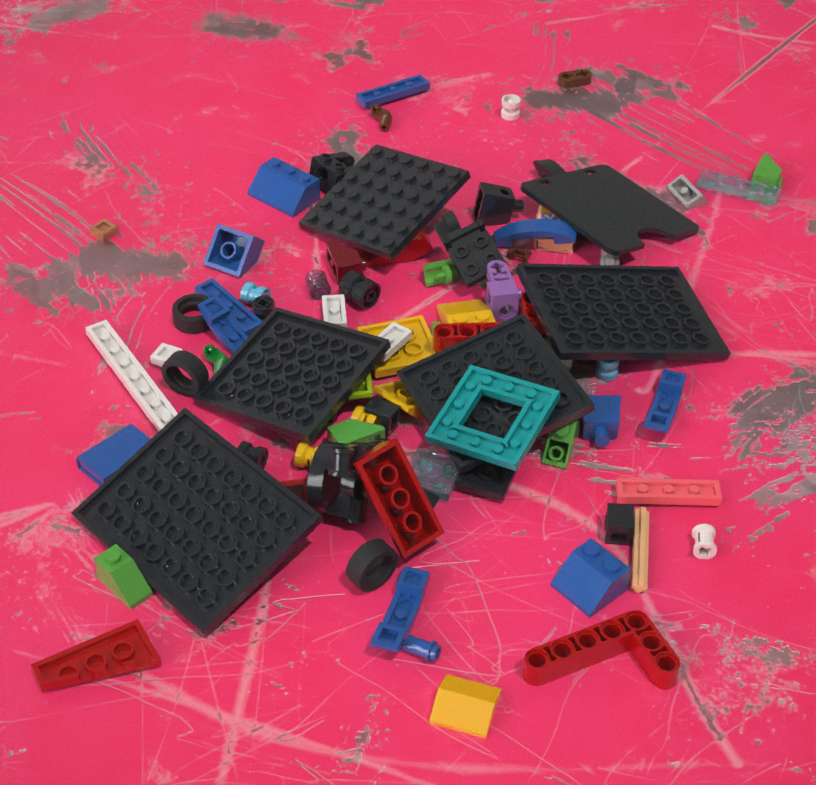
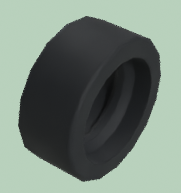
[172,294,210,334]
[161,350,209,397]
[346,538,398,592]

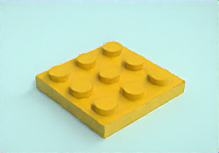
[357,315,435,378]

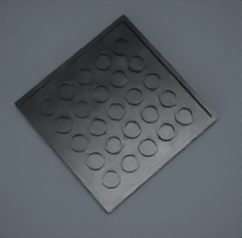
[298,144,471,260]
[193,307,391,443]
[396,313,595,474]

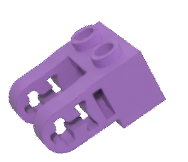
[485,260,522,322]

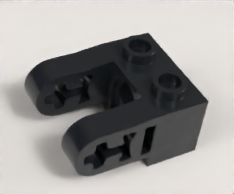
[309,152,355,192]

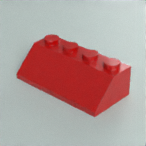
[353,438,445,559]

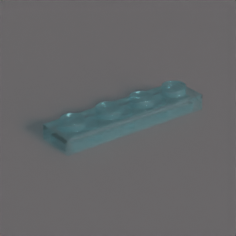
[697,169,782,206]

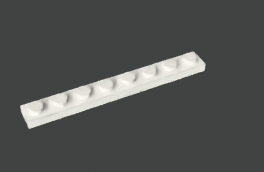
[85,320,178,432]

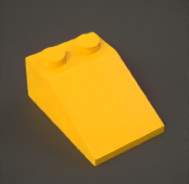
[436,299,496,324]

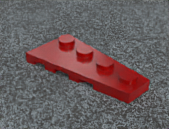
[30,619,161,692]

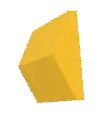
[373,380,423,420]
[429,674,502,739]

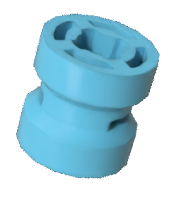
[240,281,271,304]
[595,360,620,382]

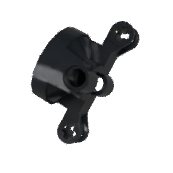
[307,437,390,523]

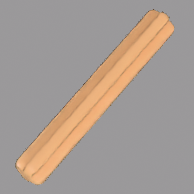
[631,507,649,593]

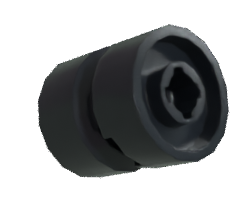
[339,270,381,309]

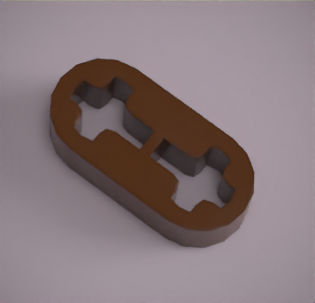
[557,69,592,88]

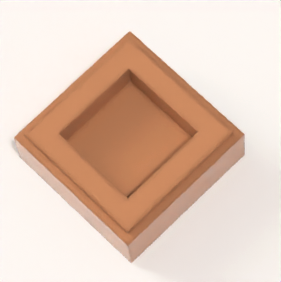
[89,219,119,242]

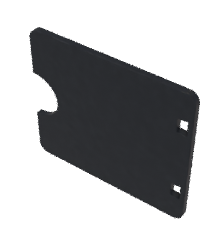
[520,164,699,256]

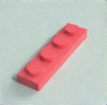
[616,478,722,506]

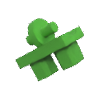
[423,258,461,287]

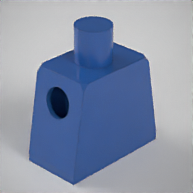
[576,395,621,447]

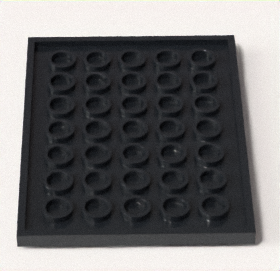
[515,263,731,360]
[71,408,324,637]

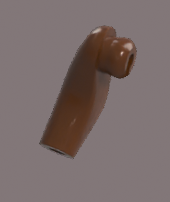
[370,104,392,132]

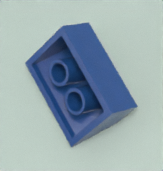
[247,157,320,218]

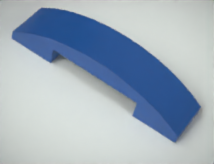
[493,219,578,247]
[198,294,248,355]
[644,369,687,433]
[370,566,430,653]

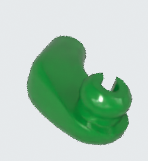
[203,344,228,374]

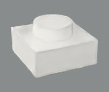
[150,343,183,367]

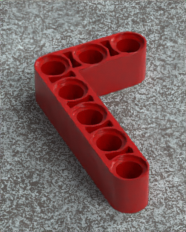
[433,292,547,353]
[523,610,680,690]

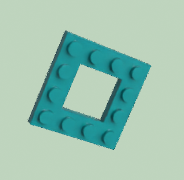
[425,365,561,471]

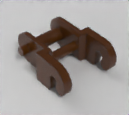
[504,244,532,264]

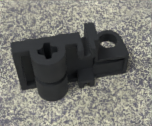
[434,211,506,288]

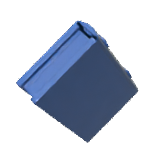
[76,424,150,486]

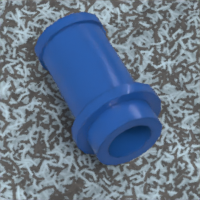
[403,634,442,662]

